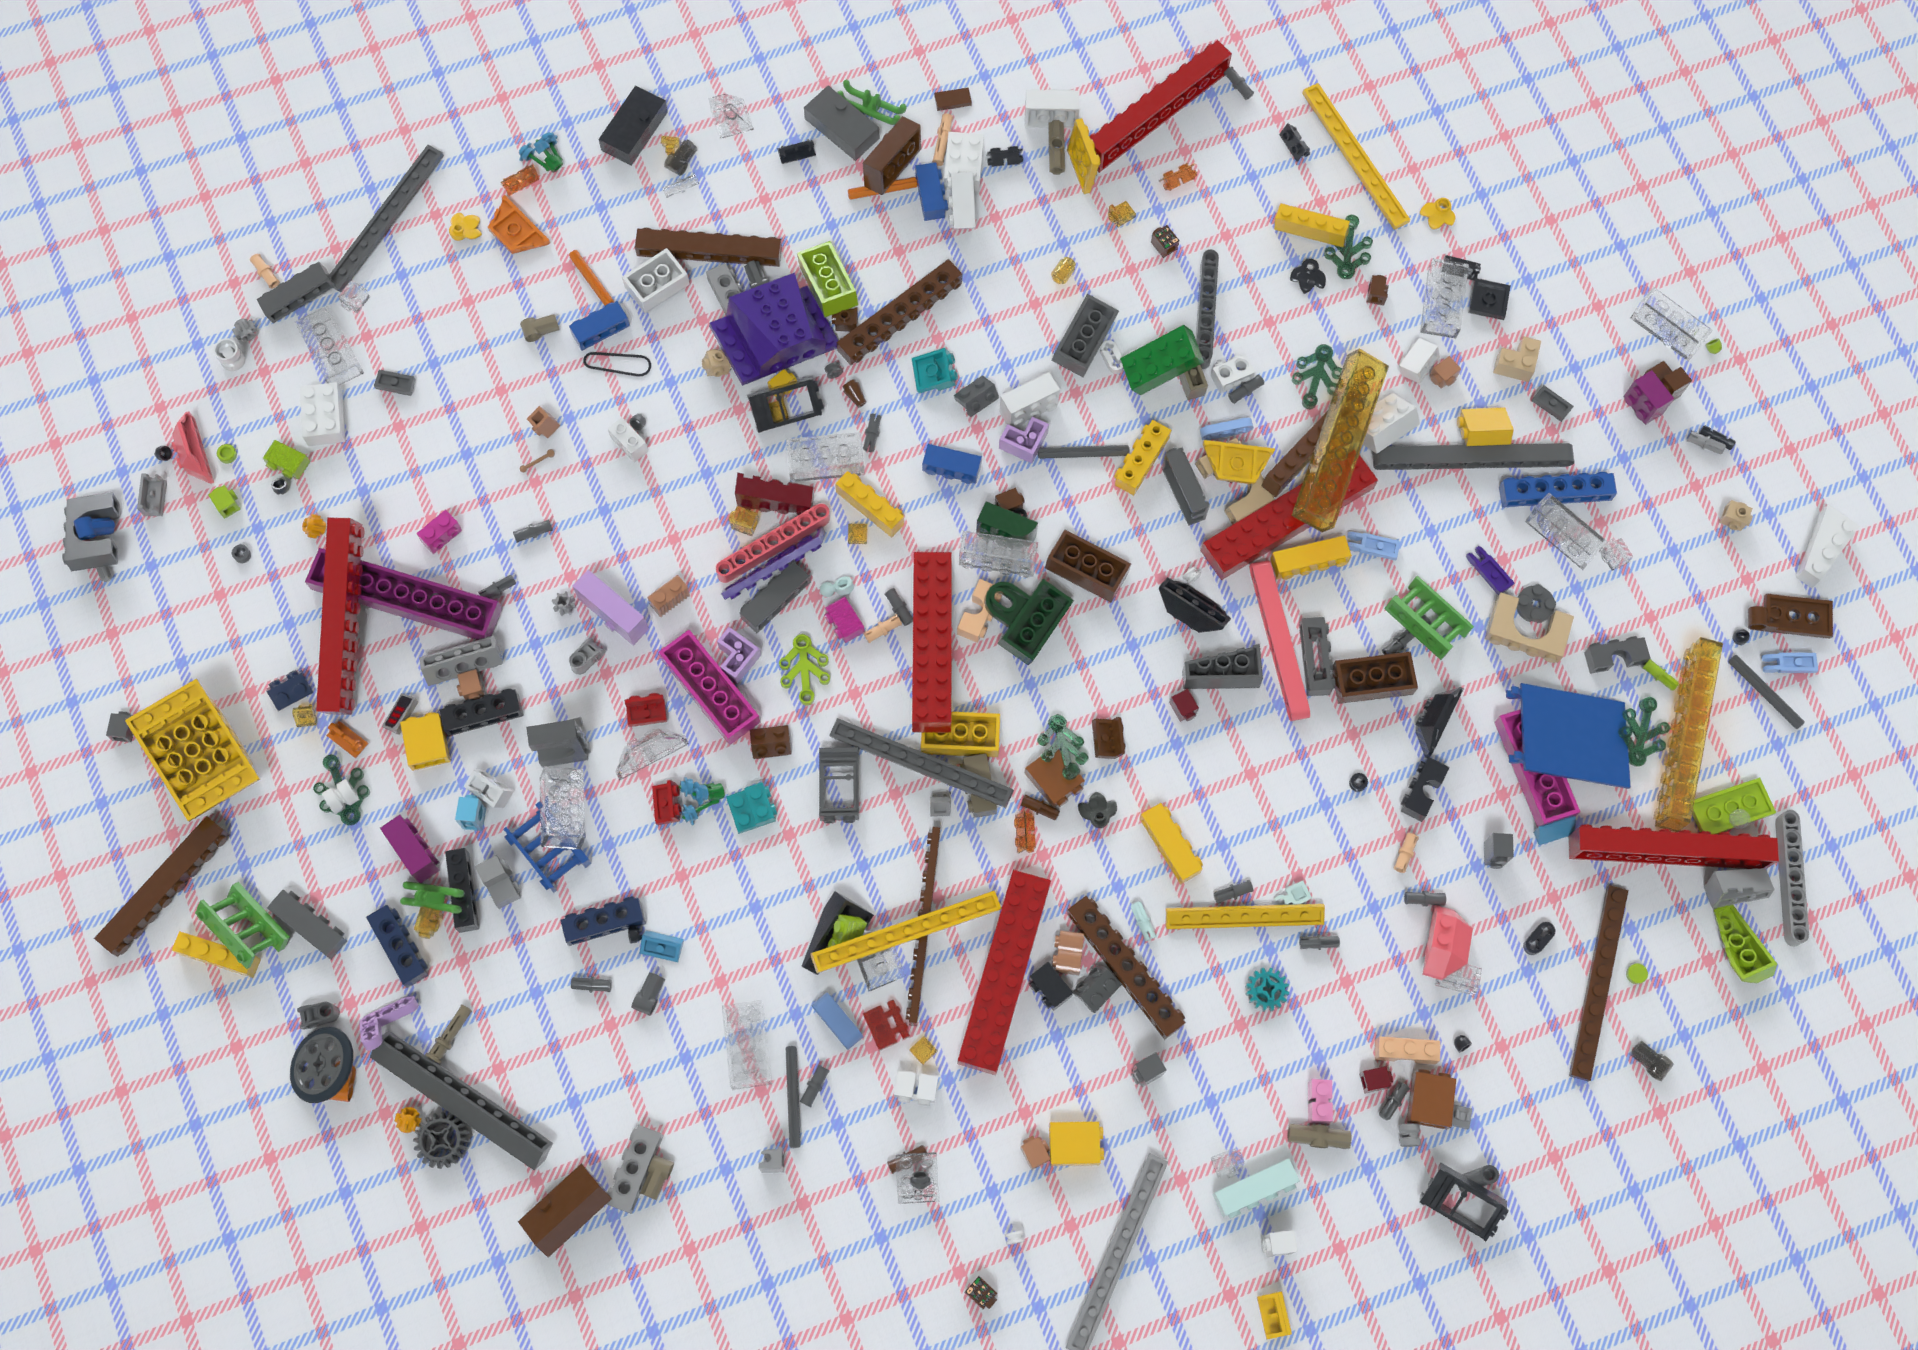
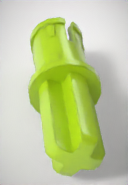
[1643,659,1679,691]

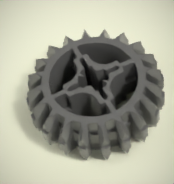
[413,1112,470,1169]

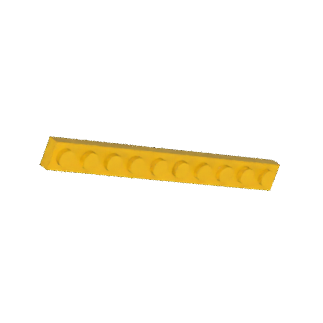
[1302,83,1410,230]
[810,890,1002,973]

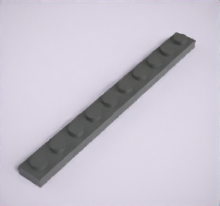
[330,145,444,292]
[829,718,1014,808]

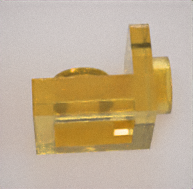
[1108,201,1136,227]

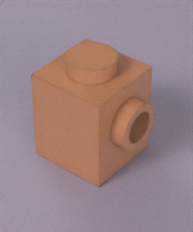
[1429,356,1461,389]
[527,406,561,438]
[457,669,485,700]
[1020,1136,1051,1170]

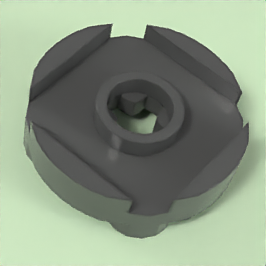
[1516,584,1556,623]

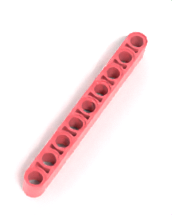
[1249,560,1310,721]

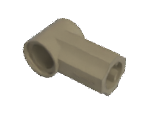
[520,314,560,342]
[640,1155,674,1200]

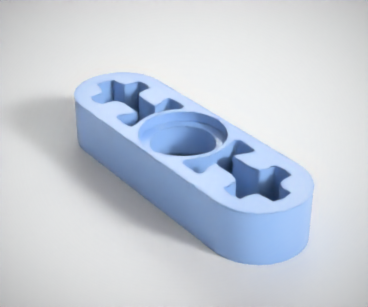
[1200,418,1254,440]

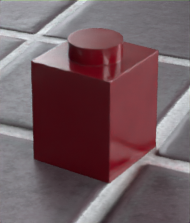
[1169,689,1199,722]
[1359,1066,1393,1094]

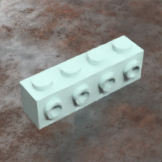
[1212,1158,1300,1219]

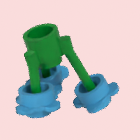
[519,132,563,173]
[679,777,725,825]

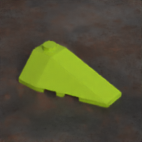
[1713,905,1778,984]

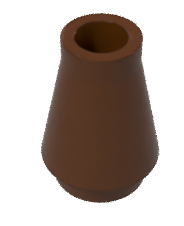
[843,379,867,408]

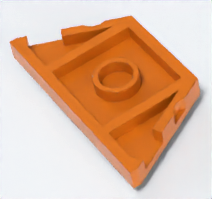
[488,195,550,254]

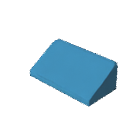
[1533,816,1576,845]
[639,931,684,962]

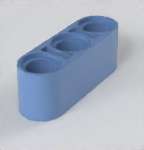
[811,993,864,1050]

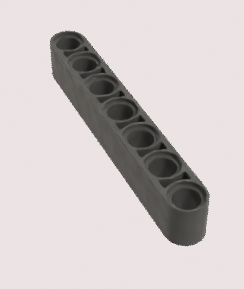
[1196,249,1219,369]

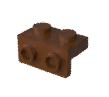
[1092,717,1126,759]
[750,725,791,759]

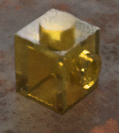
[728,506,759,536]

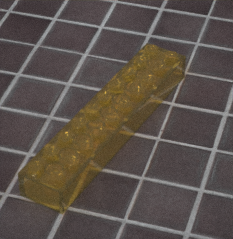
[1291,348,1389,533]
[1653,637,1723,832]

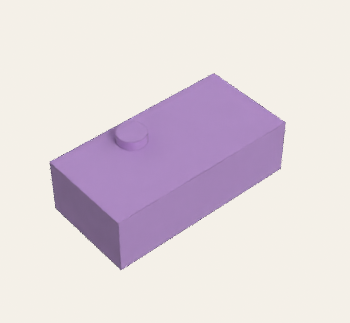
[572,570,649,646]

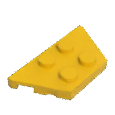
[1202,440,1275,485]

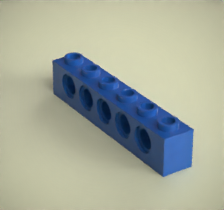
[1499,472,1617,508]

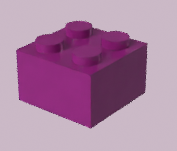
[1623,370,1674,425]

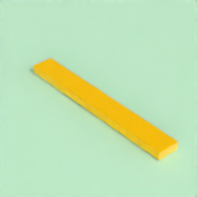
[1165,904,1325,929]

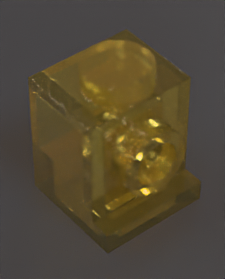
[414,907,444,939]

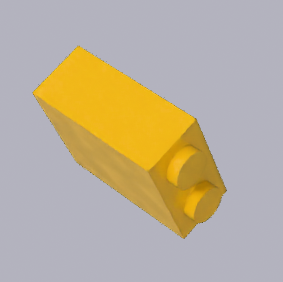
[1457,407,1514,446]
[400,712,451,771]
[1049,1122,1104,1166]

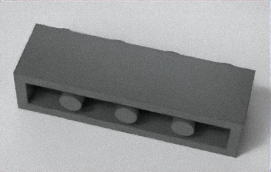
[256,262,336,323]
[739,561,811,633]
[267,890,347,960]

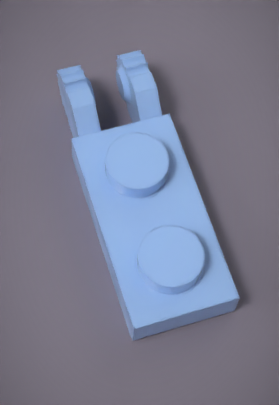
[1347,532,1401,561]
[1761,653,1818,673]

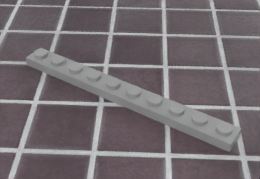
[1066,1153,1168,1350]

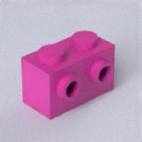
[416,509,462,554]

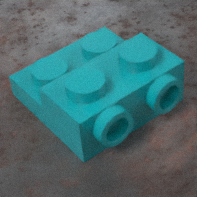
[911,348,958,394]
[726,782,777,834]

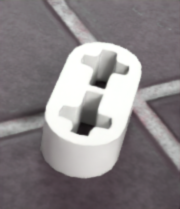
[1100,340,1124,374]

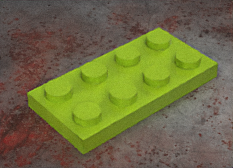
[1687,777,1776,834]

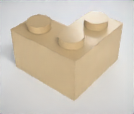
[1493,336,1541,382]

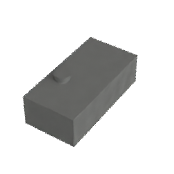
[804,85,880,161]
[1051,294,1119,378]

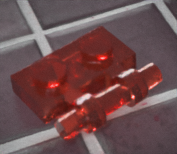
[863,999,910,1051]

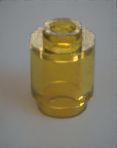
[1051,257,1076,284]

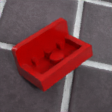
[624,693,667,727]
[652,780,682,825]

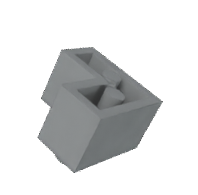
[475,855,521,909]

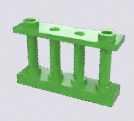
[1384,576,1474,660]
[195,882,290,969]

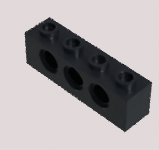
[439,689,524,737]
[445,848,479,933]

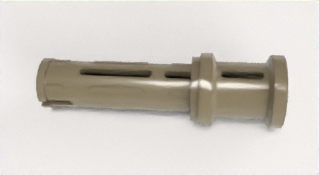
[425,1004,472,1065]

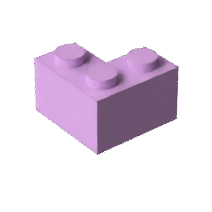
[999,417,1049,463]
[717,627,761,685]

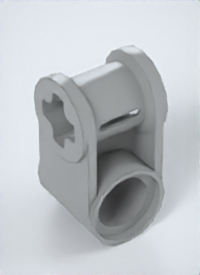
[569,638,605,675]

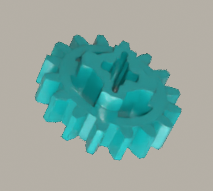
[1245,968,1290,1012]

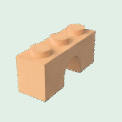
[957,579,1002,643]
[1375,1036,1440,1065]

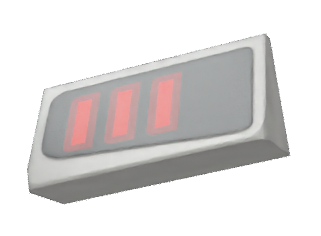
[382,693,418,735]

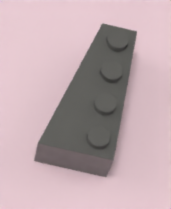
[1182,644,1263,689]

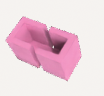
[1308,1079,1333,1124]

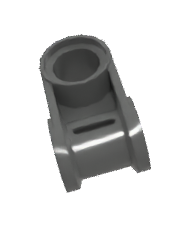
[297,1002,340,1029]

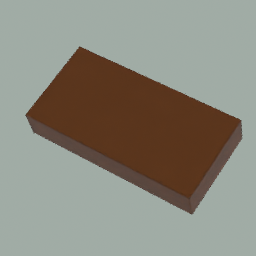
[934,87,972,111]

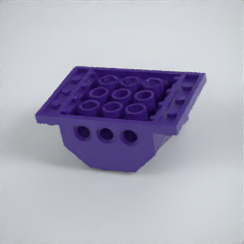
[709,272,839,386]

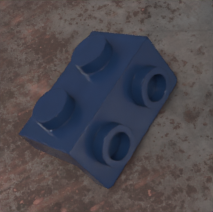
[266,670,313,711]

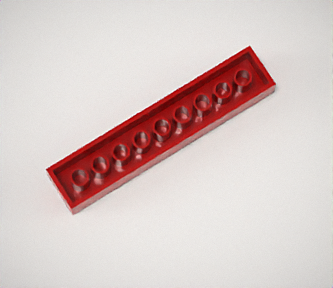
[1089,40,1232,173]
[1200,451,1378,580]
[316,517,365,715]
[912,552,952,733]
[1568,824,1779,869]
[957,869,1051,1076]

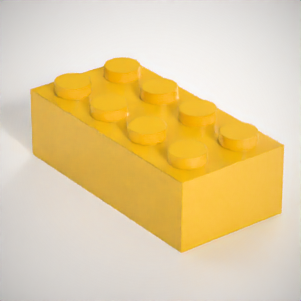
[921,712,1000,757]

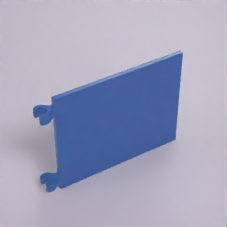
[1506,683,1631,789]

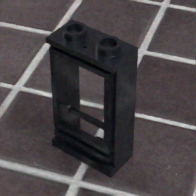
[747,377,824,433]
[1419,1162,1509,1242]

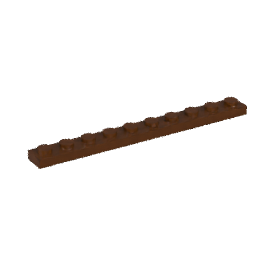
[906,827,940,1026]
[1569,885,1629,1082]

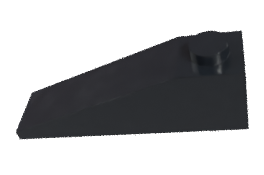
[802,891,874,975]

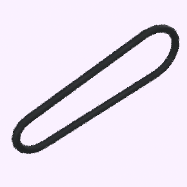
[583,352,651,377]

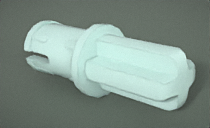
[1131,902,1157,942]

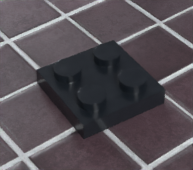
[1468,278,1511,320]

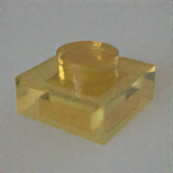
[848,524,867,544]

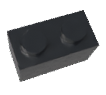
[1029,962,1073,1011]

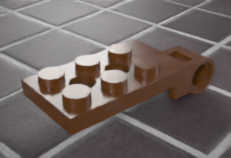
[1748,594,1833,639]

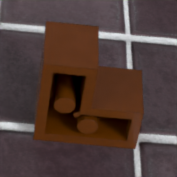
[1644,361,1692,401]

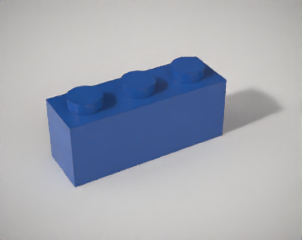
[915,162,948,221]
[569,301,630,351]
[922,444,982,484]

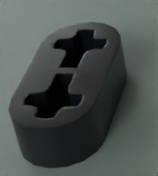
[1523,922,1556,955]

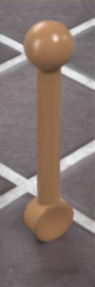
[520,449,555,473]

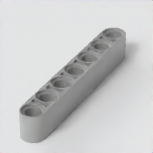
[1775,810,1809,947]

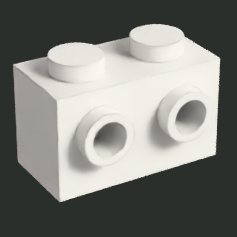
[1399,338,1440,384]

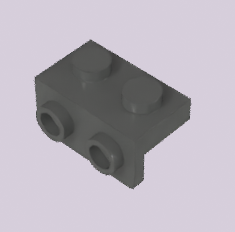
[954,375,999,417]
[1073,965,1122,1013]

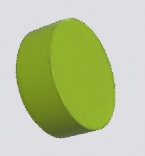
[216,444,237,464]
[1626,963,1648,984]

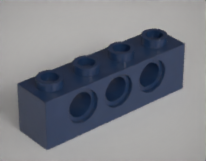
[560,896,646,946]
[366,905,429,988]

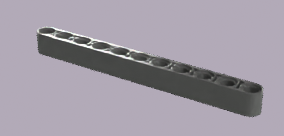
[1372,443,1575,470]

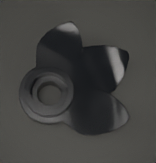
[1290,259,1326,294]

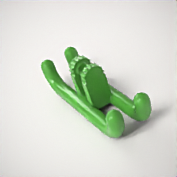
[837,80,907,125]
[400,881,465,914]

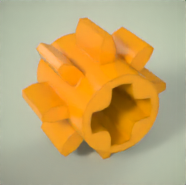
[302,514,326,539]
[394,1107,422,1133]

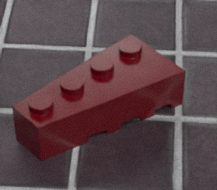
[735,472,814,515]

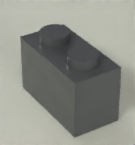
[1484,833,1514,869]
[1131,1052,1167,1087]

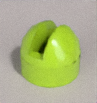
[1706,338,1722,354]

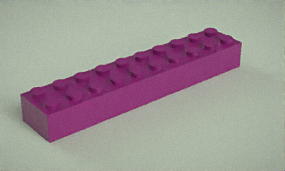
[305,548,502,640]

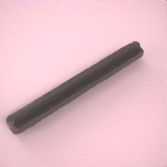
[1038,445,1130,459]
[1728,655,1805,729]
[785,1046,801,1148]

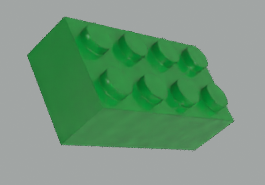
[1120,325,1204,395]

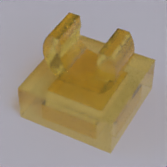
[661,136,682,156]
[292,704,317,727]

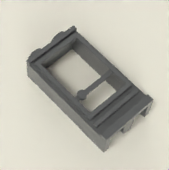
[1162,447,1210,526]
[819,747,859,824]

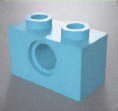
[455,795,486,831]

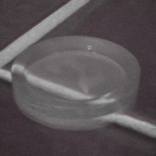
[1729,809,1750,829]

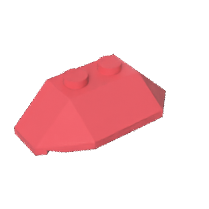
[171,411,214,484]
[1422,905,1473,980]

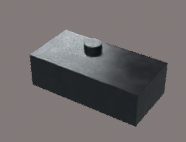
[598,85,668,166]

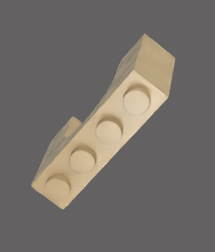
[1195,438,1274,525]
[1485,593,1574,663]

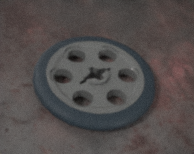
[290,1027,353,1103]

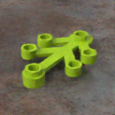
[779,634,830,706]

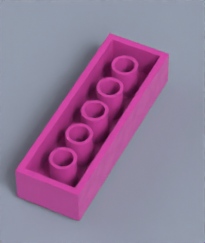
[658,630,761,745]
[1494,709,1580,828]

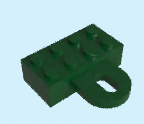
[984,579,1074,665]

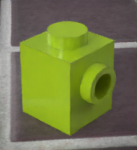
[208,485,241,519]

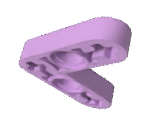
[359,996,419,1051]

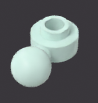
[820,576,854,597]

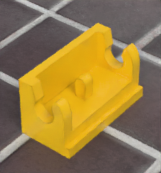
[1257,1291,1292,1340]

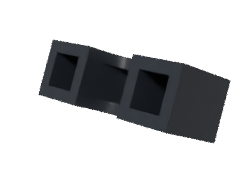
[1400,757,1450,822]

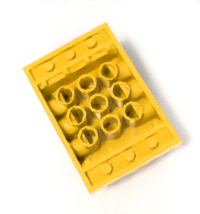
[125,679,260,822]

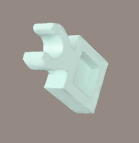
[1275,880,1312,905]

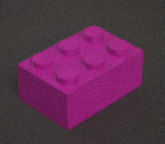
[380,815,440,883]

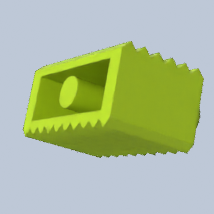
[263,440,310,479]
[828,915,867,947]

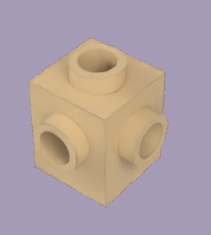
[702,349,731,377]
[1720,500,1753,531]

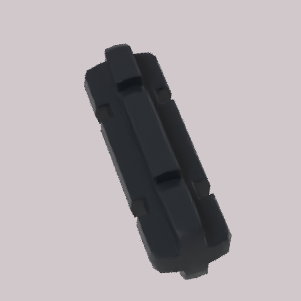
[1699,425,1736,450]

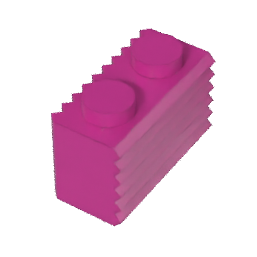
[824,597,865,643]

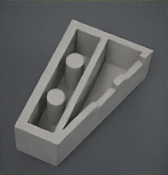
[1704,868,1775,909]

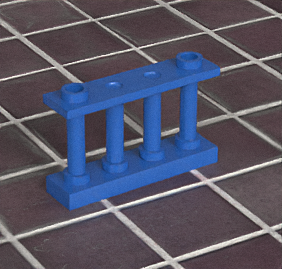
[503,800,592,893]

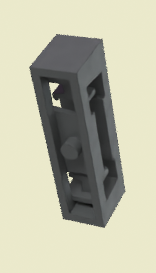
[1299,617,1335,696]

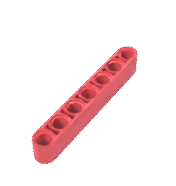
[716,504,830,583]

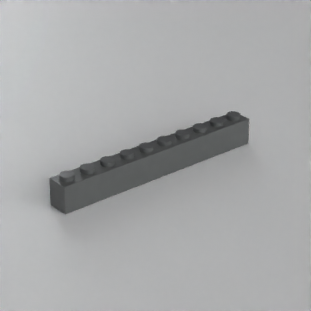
[370,1031,553,1171]

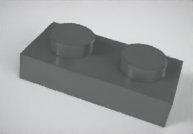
[374,370,416,396]
[1532,385,1574,422]

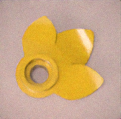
[1420,198,1456,229]
[449,212,482,241]

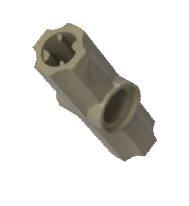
[1048,120,1065,175]
[1287,1124,1352,1149]

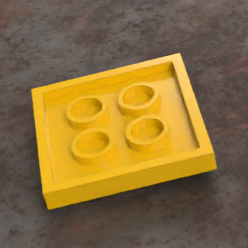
[1067,118,1100,194]

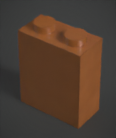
[1024,745,1085,808]
[1407,1069,1456,1130]

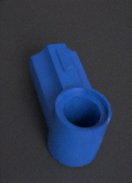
[73,517,115,540]

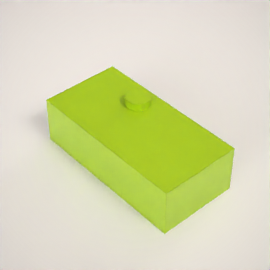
[797,241,858,317]

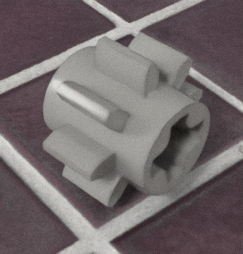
[232,319,257,342]
[552,591,576,616]

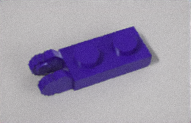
[1466,546,1515,596]

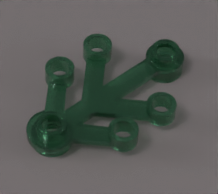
[1324,214,1373,279]
[1292,344,1343,410]
[1618,697,1670,767]
[1037,714,1089,780]
[313,754,370,826]

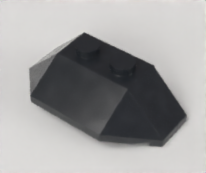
[1158,577,1231,633]
[1415,687,1464,758]

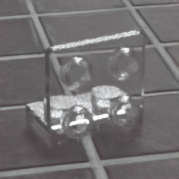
[896,1152,940,1204]

